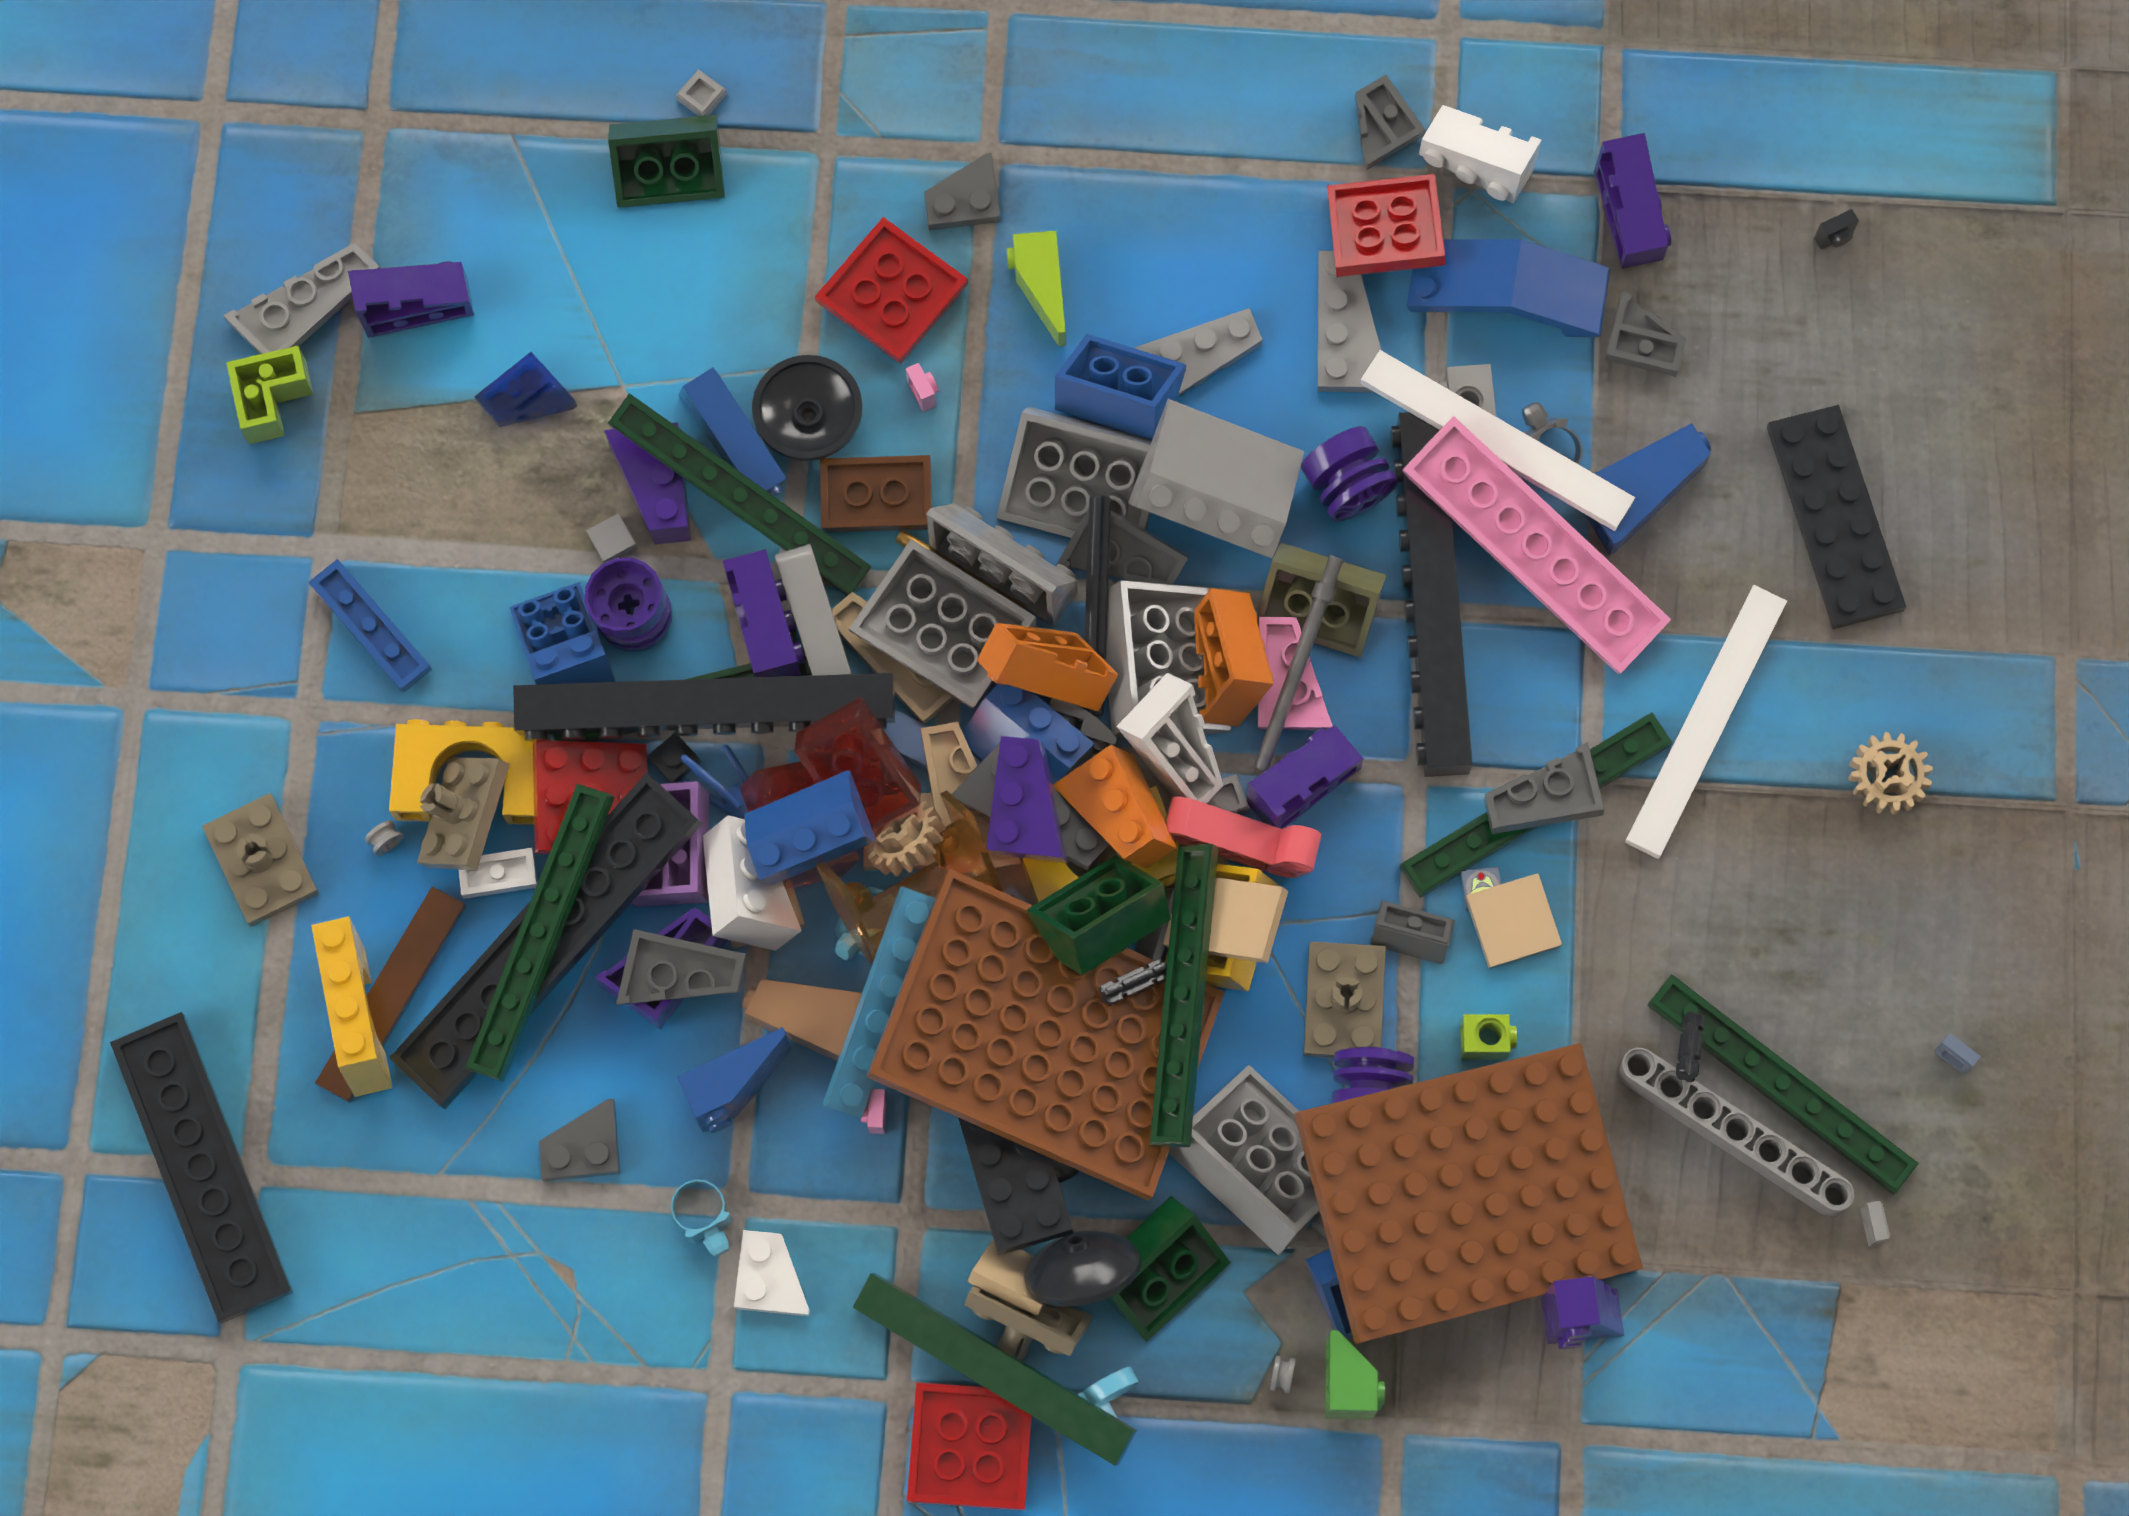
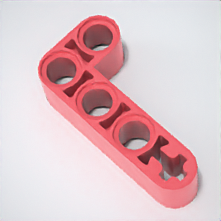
[1166,797,1322,878]

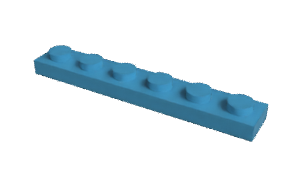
[823,886,936,1118]

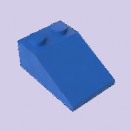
[677,1027,791,1133]

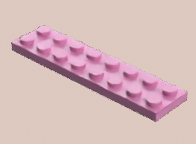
[1402,416,1671,675]

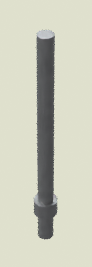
[1253,555,1344,771]

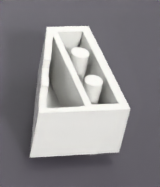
[1419,105,1542,204]
[1116,673,1224,804]
[703,815,802,951]

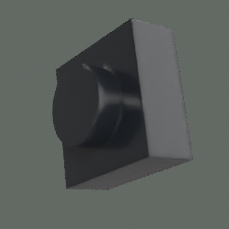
[1814,209,1859,250]
[647,732,701,783]

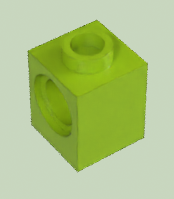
[1460,1014,1517,1060]

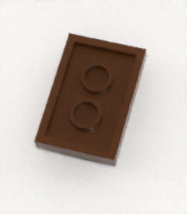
[820,455,932,533]

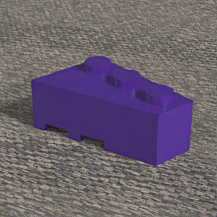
[1594,133,1671,269]
[348,261,475,338]
[604,422,691,545]
[723,549,805,677]
[1246,725,1364,829]
[986,736,1068,863]
[595,907,728,1030]
[1541,1276,1624,1349]

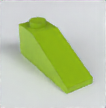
[1006,231,1066,346]

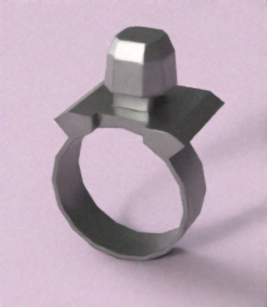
[1522,402,1583,465]

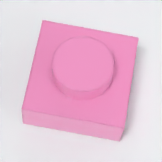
[906,363,939,412]
[861,1089,887,1134]

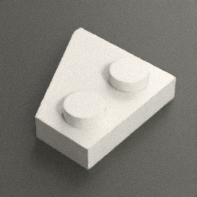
[734,1230,810,1317]

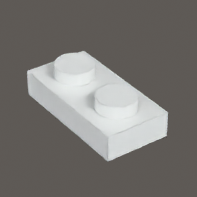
[458,848,538,899]

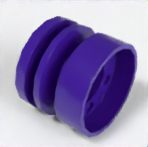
[1301,426,1399,522]
[585,557,673,652]
[1332,1047,1414,1103]

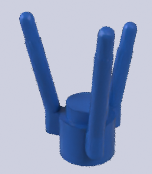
[680,745,761,819]

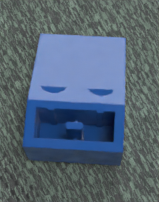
[510,582,616,685]

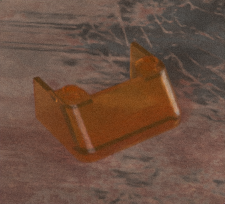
[816,790,1003,965]

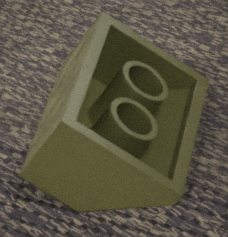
[1257,542,1386,658]

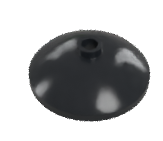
[752,355,863,461]
[1024,1231,1141,1306]

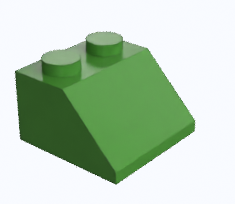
[1325,1330,1385,1420]

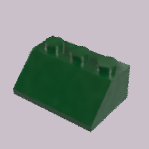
[608,115,725,208]
[1027,855,1171,975]
[1106,1196,1231,1342]

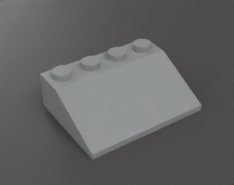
[1128,399,1304,559]
[996,406,1152,538]
[926,503,1078,627]
[849,539,1037,710]
[1106,581,1231,738]
[1169,1065,1320,1255]

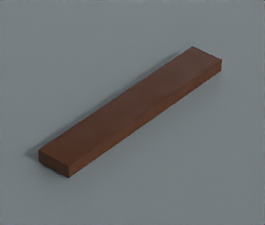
[315,886,466,1103]

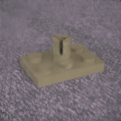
[417,757,510,871]
[202,793,319,927]
[1303,941,1386,1058]
[964,1285,1093,1359]

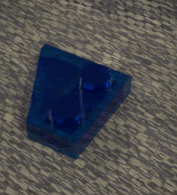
[474,352,577,427]

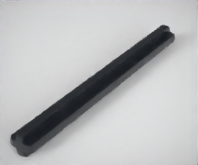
[1082,495,1111,717]

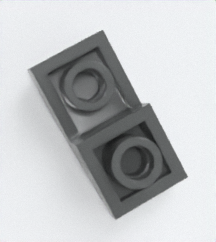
[1049,698,1117,755]

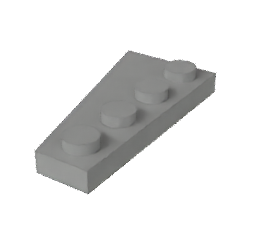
[223,243,380,354]
[1317,251,1381,393]
[1135,308,1263,396]

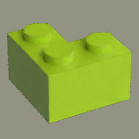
[226,345,313,444]

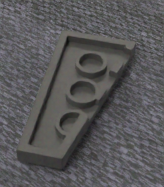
[950,743,1111,870]

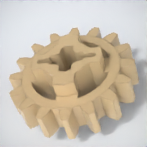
[1848,732,1933,815]
[865,800,945,876]

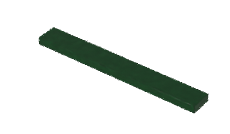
[608,393,872,595]
[1400,712,1673,898]
[465,784,615,1082]
[1150,844,1218,1147]
[1647,974,1919,1195]
[853,1273,1137,1466]

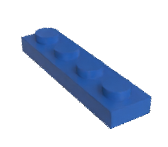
[309,559,432,693]

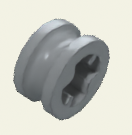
[365,820,404,856]
[1270,1355,1295,1394]

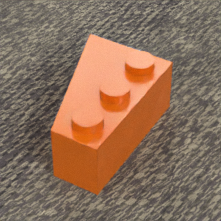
[1194,588,1274,727]
[977,623,1118,711]
[1053,745,1177,868]

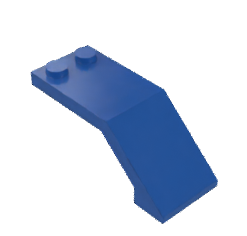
[1407,239,1610,337]

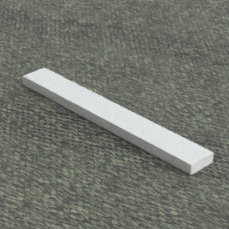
[1360,350,1635,531]
[1625,585,1787,859]

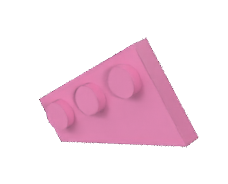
[1258,617,1332,730]

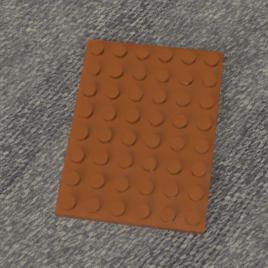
[866,868,1225,1201]
[1294,1043,1643,1344]

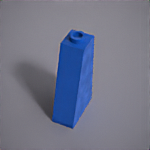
[678,367,787,497]
[1585,423,1711,556]

